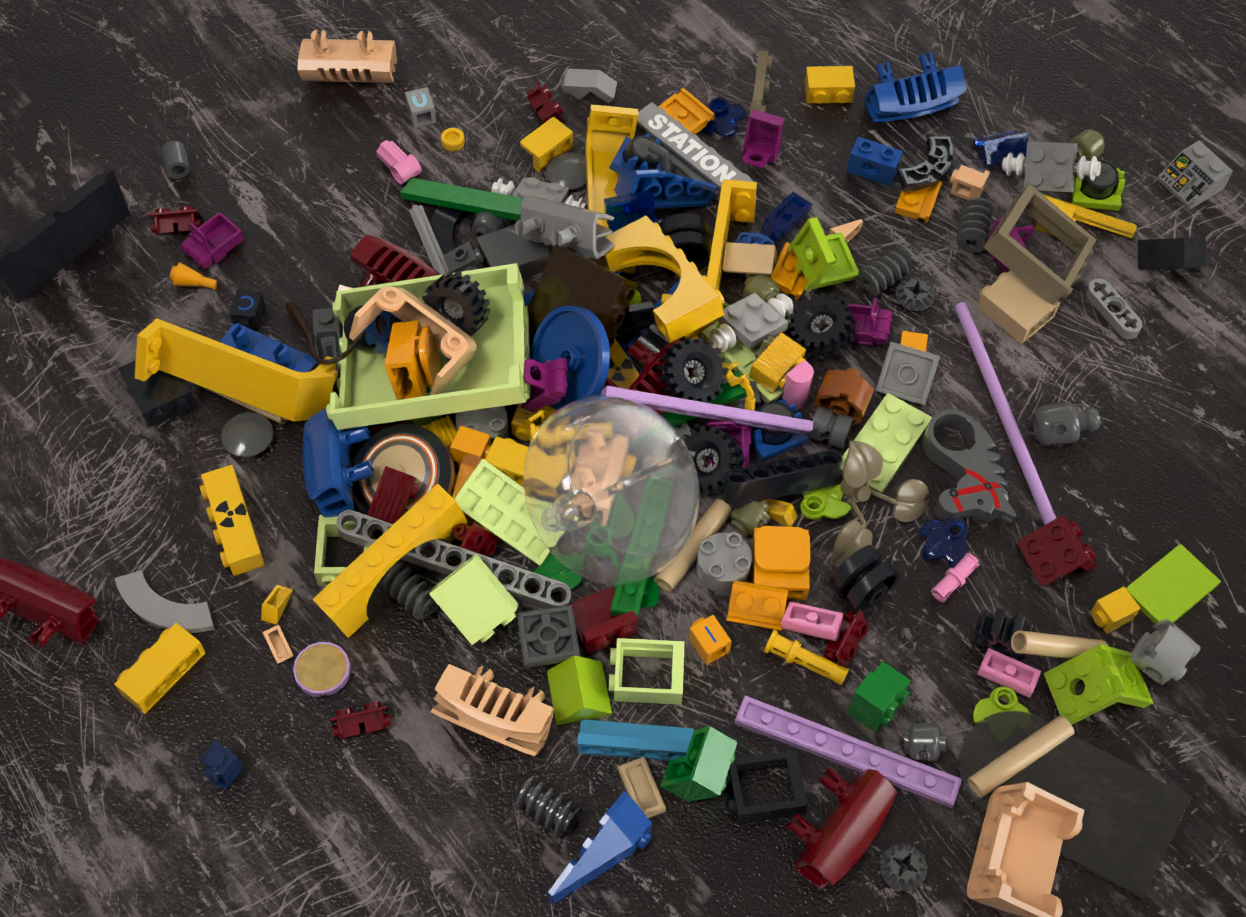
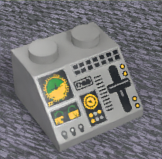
[1157,140,1233,210]

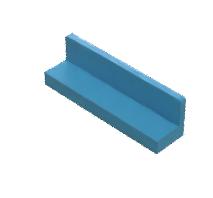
[577,719,694,761]

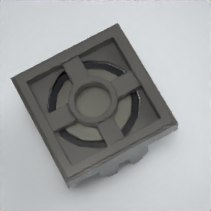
[517,605,580,668]

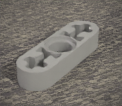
[1086,278,1142,339]

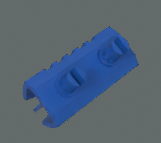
[865,52,966,122]
[220,323,320,372]
[303,409,375,517]

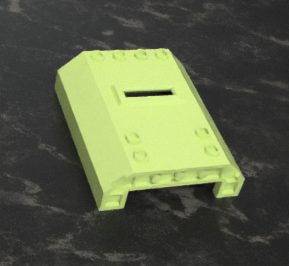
[326,263,531,430]

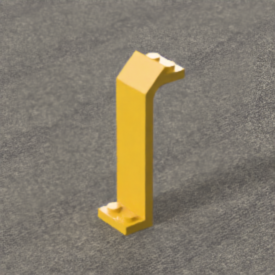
[585,105,638,273]
[661,179,757,340]
[135,318,338,422]

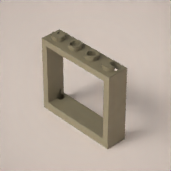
[984,184,1096,305]

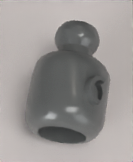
[1033,403,1100,448]

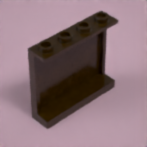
[527,244,638,348]

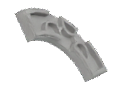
[114,570,214,633]

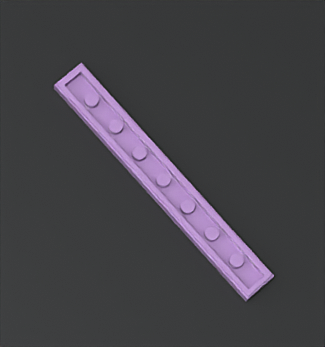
[600,386,813,435]
[734,696,962,808]

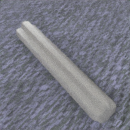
[409,205,449,275]

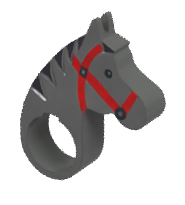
[922,409,1016,524]

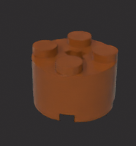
[814,368,874,426]

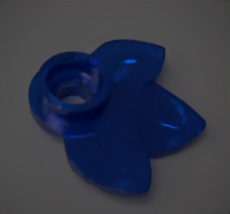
[703,97,747,137]
[920,518,968,568]

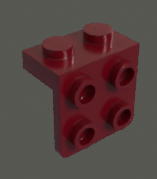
[1018,515,1097,586]
[567,587,638,655]

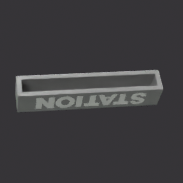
[635,102,753,201]

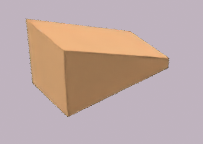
[829,219,863,243]
[262,625,293,664]

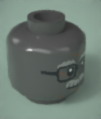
[904,722,947,761]

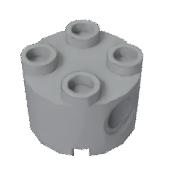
[456,406,509,446]
[696,532,752,596]
[1131,619,1201,685]

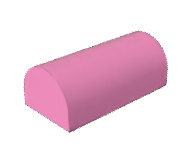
[782,360,814,410]
[781,601,843,642]
[977,648,1041,698]

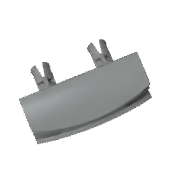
[515,196,614,259]

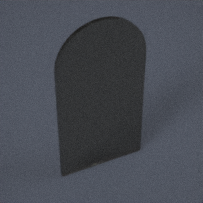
[959,711,1191,900]

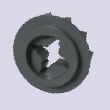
[896,276,936,311]
[880,842,928,891]

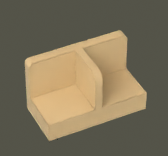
[722,242,777,278]

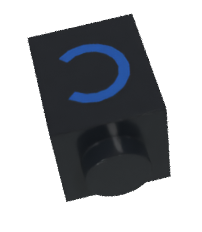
[230,289,266,331]

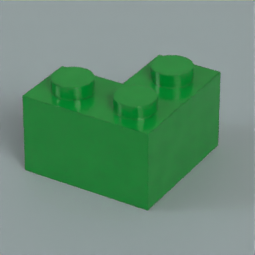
[847,661,911,733]
[660,726,738,802]

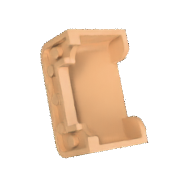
[967,782,1084,917]

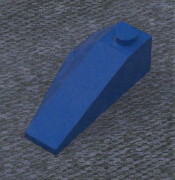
[614,170,717,210]
[548,791,652,904]

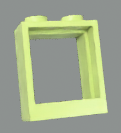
[314,515,376,587]
[609,638,685,705]

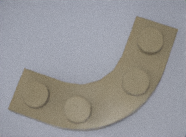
[749,49,773,116]

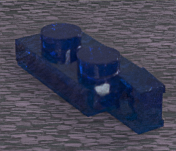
[760,192,812,241]

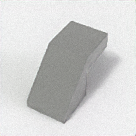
[561,69,617,103]

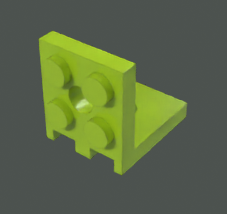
[788,217,859,291]
[1043,644,1153,725]

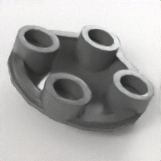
[546,152,586,192]
[221,412,275,461]

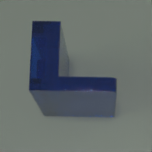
[973,130,1028,165]
[604,190,659,233]

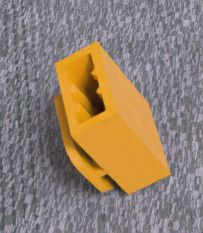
[384,320,441,400]
[752,526,810,600]

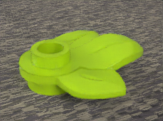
[800,484,851,520]
[973,687,1031,742]

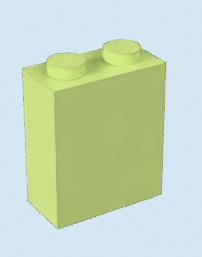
[429,554,519,645]

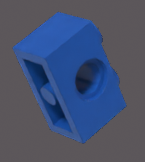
[847,137,903,186]

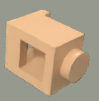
[950,165,990,200]

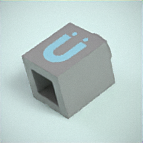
[405,87,436,128]

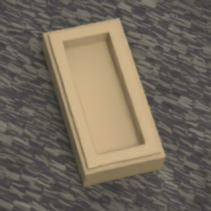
[617,757,666,818]

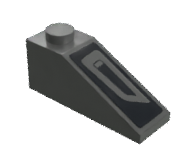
[313,308,343,389]

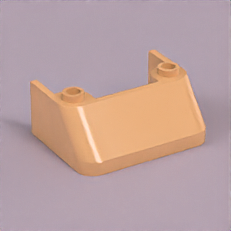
[349,286,477,395]

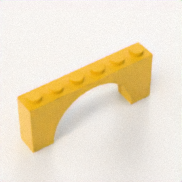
[599,216,724,343]
[313,484,469,638]

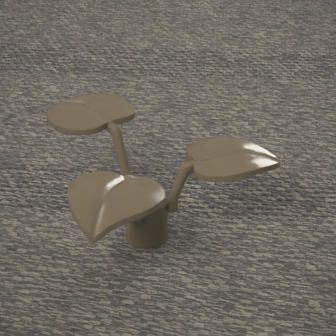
[832,441,931,564]

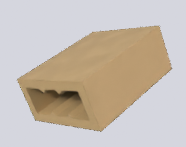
[977,270,1060,344]

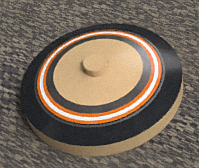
[352,424,455,515]

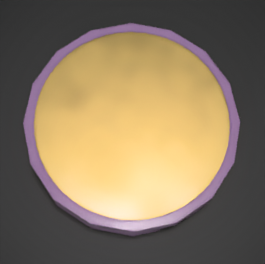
[293,642,350,697]

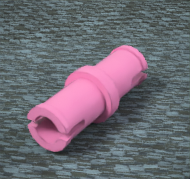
[931,553,980,602]

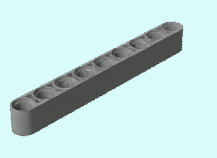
[336,510,571,609]

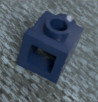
[200,741,244,791]

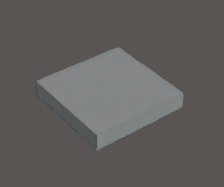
[876,341,940,405]

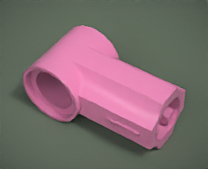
[376,140,422,185]

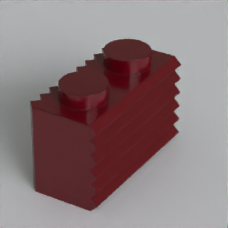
[367,466,420,524]

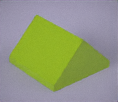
[547,655,612,725]

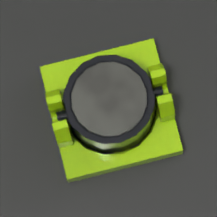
[1071,160,1125,211]

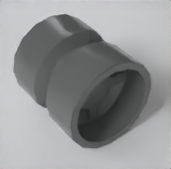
[808,406,854,449]

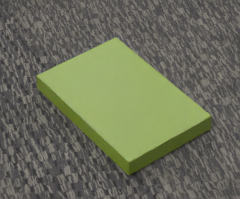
[1126,543,1221,624]

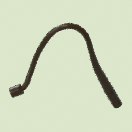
[285,301,366,365]

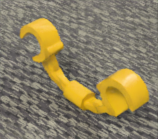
[724,362,756,411]

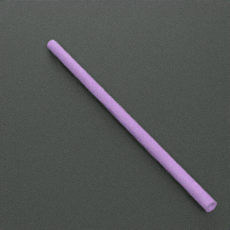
[955,302,1056,525]

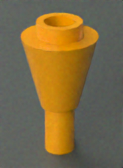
[170,262,218,290]

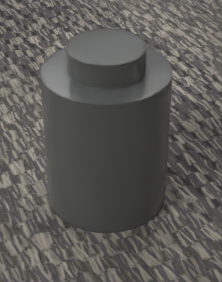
[161,141,190,179]

